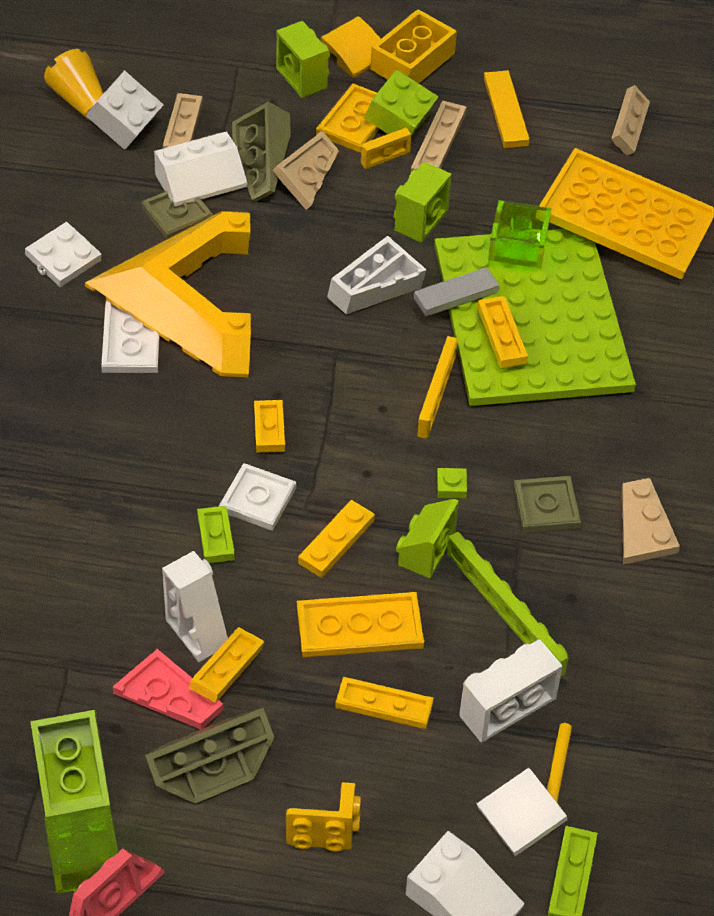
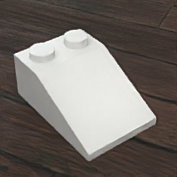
[405,831,524,916]

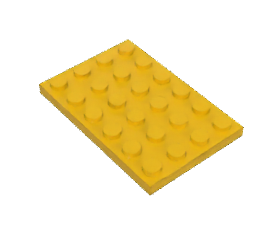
[535,148,714,280]

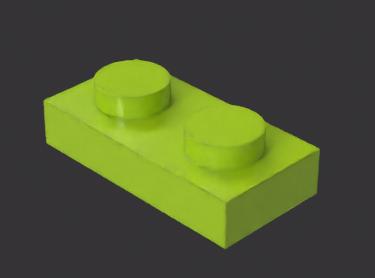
[197,506,235,563]

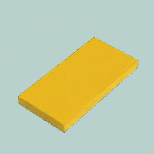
[297,592,424,658]

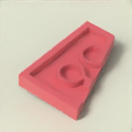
[112,649,223,730]

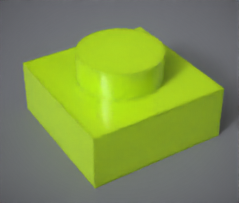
[437,468,467,499]

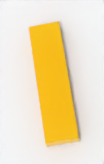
[484,70,530,148]
[417,336,458,439]

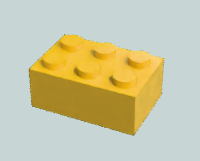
[370,9,457,84]

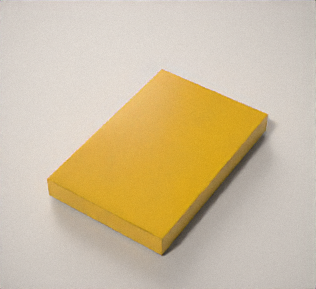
[316,83,380,153]

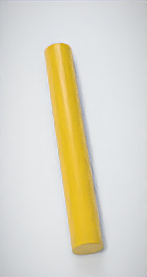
[547,723,572,803]

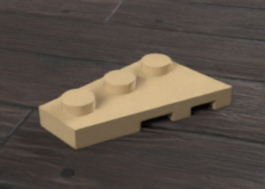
[272,131,339,210]
[621,478,680,565]

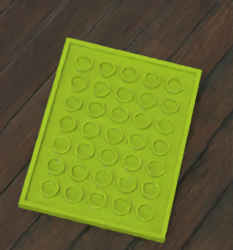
[434,229,636,406]

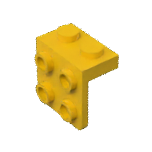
[286,782,361,851]

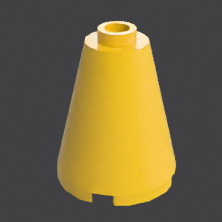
[44,49,103,120]

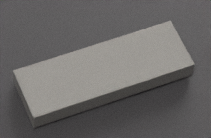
[414,267,499,316]

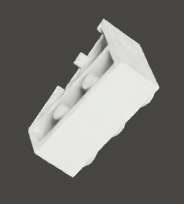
[162,551,228,662]

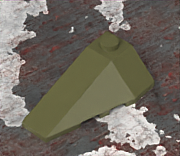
[232,102,291,202]

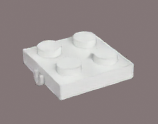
[25,222,102,287]

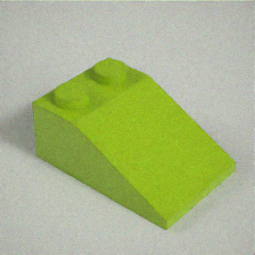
[30,710,110,818]

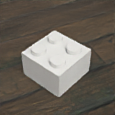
[86,70,164,149]

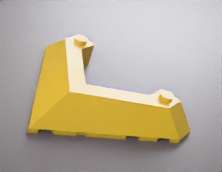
[85,211,251,377]

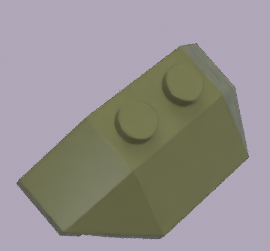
[144,708,275,803]

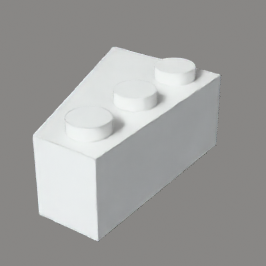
[327,236,426,314]

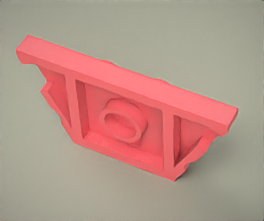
[69,849,165,916]

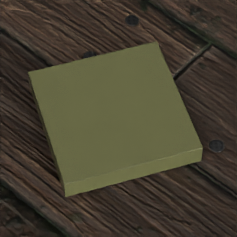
[141,191,213,239]
[513,476,581,533]

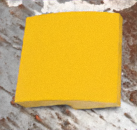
[321,16,380,78]

